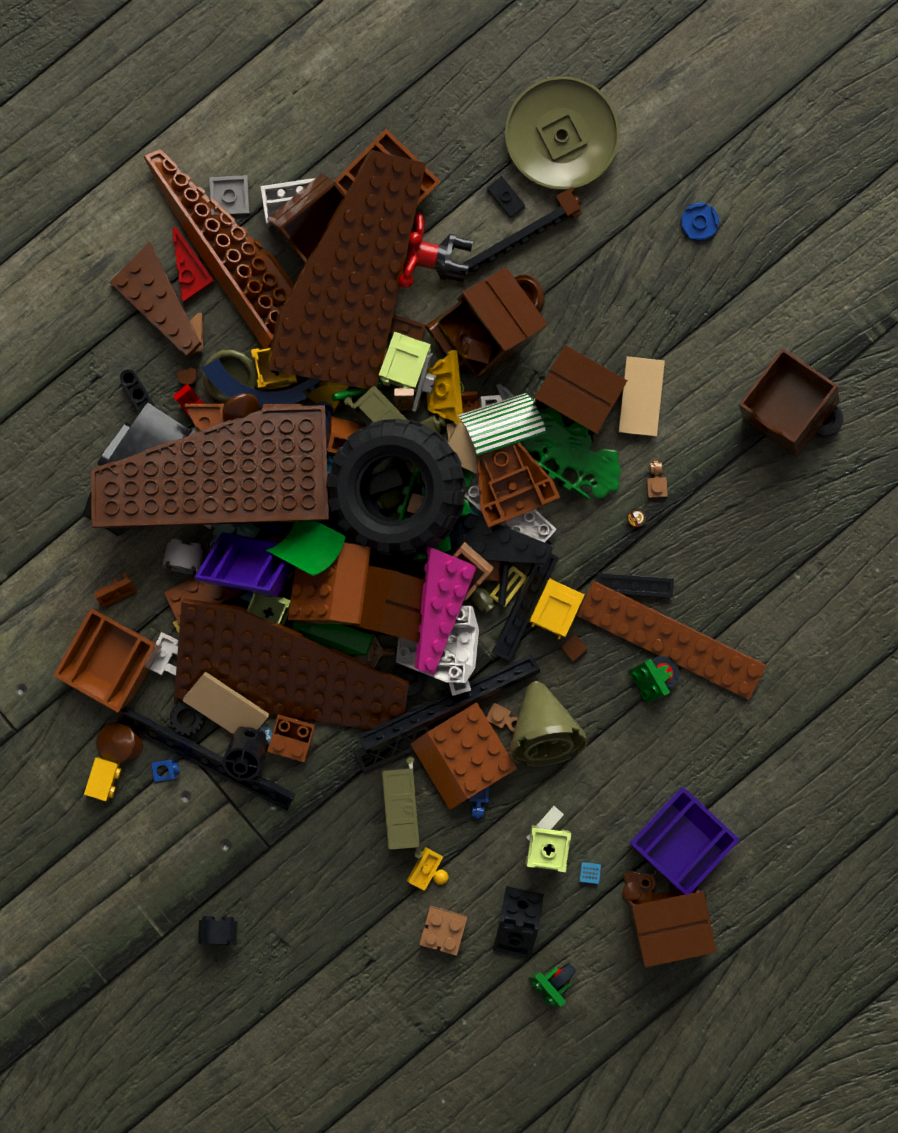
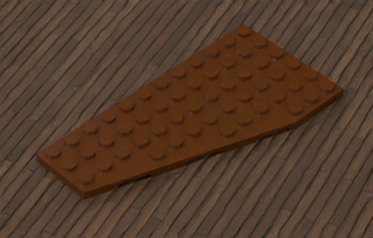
[266,150,426,390]
[91,405,329,528]
[174,598,409,730]

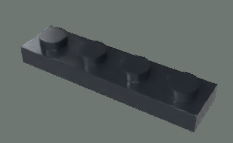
[596,572,674,597]

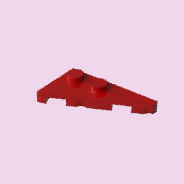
[172,226,214,302]

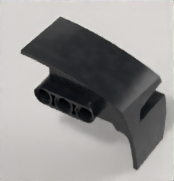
[83,403,192,536]

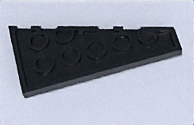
[446,513,554,565]

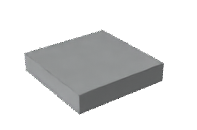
[209,175,250,215]

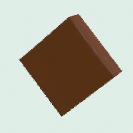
[561,635,587,661]

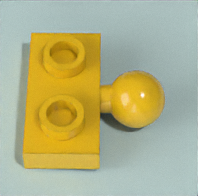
[407,847,449,891]

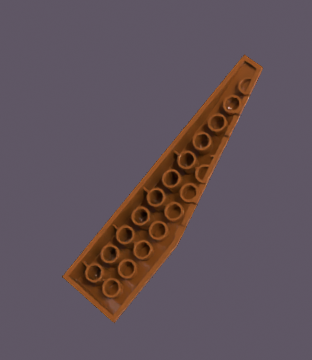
[144,149,295,349]

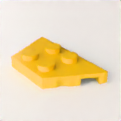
[426,350,464,425]

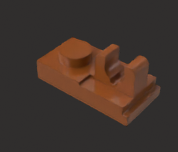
[94,573,137,608]

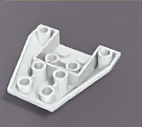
[396,606,479,683]

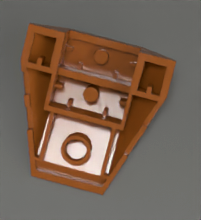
[476,442,560,528]

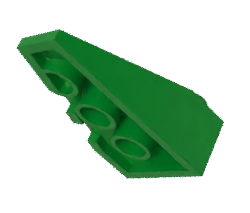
[292,622,374,655]

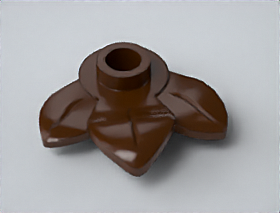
[622,871,656,904]

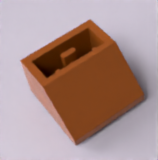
[326,416,366,455]
[267,714,315,762]

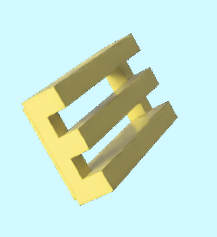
[490,565,527,608]

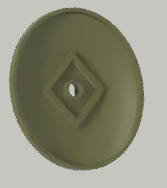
[505,76,619,190]

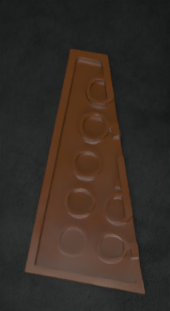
[109,242,201,358]

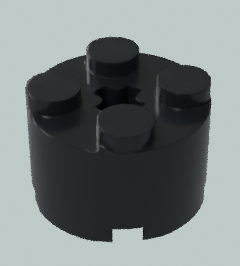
[198,916,238,945]

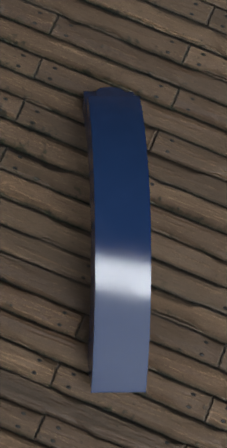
[202,359,320,407]

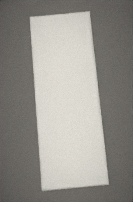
[526,806,564,841]

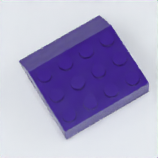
[195,532,294,598]
[629,786,740,895]

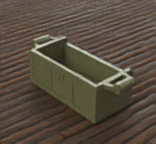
[344,386,416,473]
[382,757,422,858]

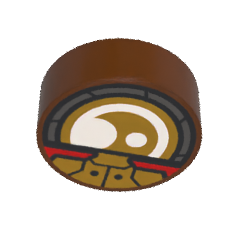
[627,508,647,528]

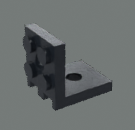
[493,886,544,958]

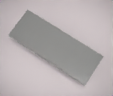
[412,352,436,412]

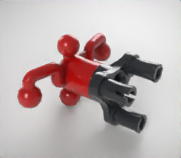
[398,213,473,288]

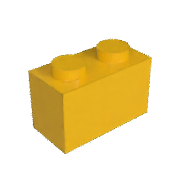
[84,757,122,801]

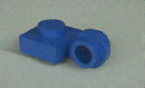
[469,787,489,820]

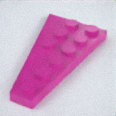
[415,546,477,675]

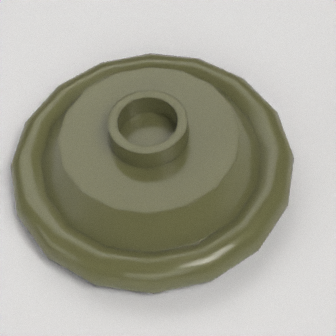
[202,350,258,404]

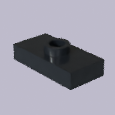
[487,176,525,218]

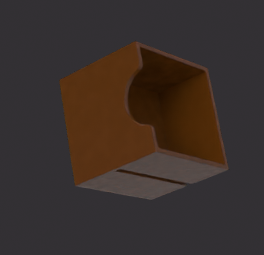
[267,174,346,266]
[436,267,548,379]
[533,345,628,441]
[739,348,840,458]
[346,565,425,643]
[627,886,717,967]

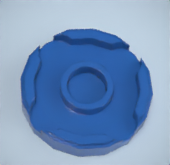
[681,203,719,241]

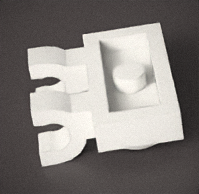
[150,632,179,675]

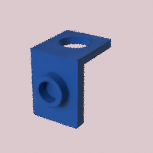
[152,759,180,782]

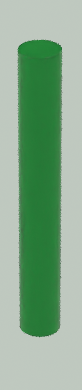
[332,381,383,402]

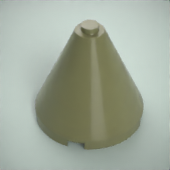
[510,681,587,767]

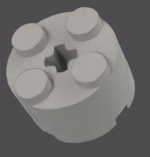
[162,539,205,575]

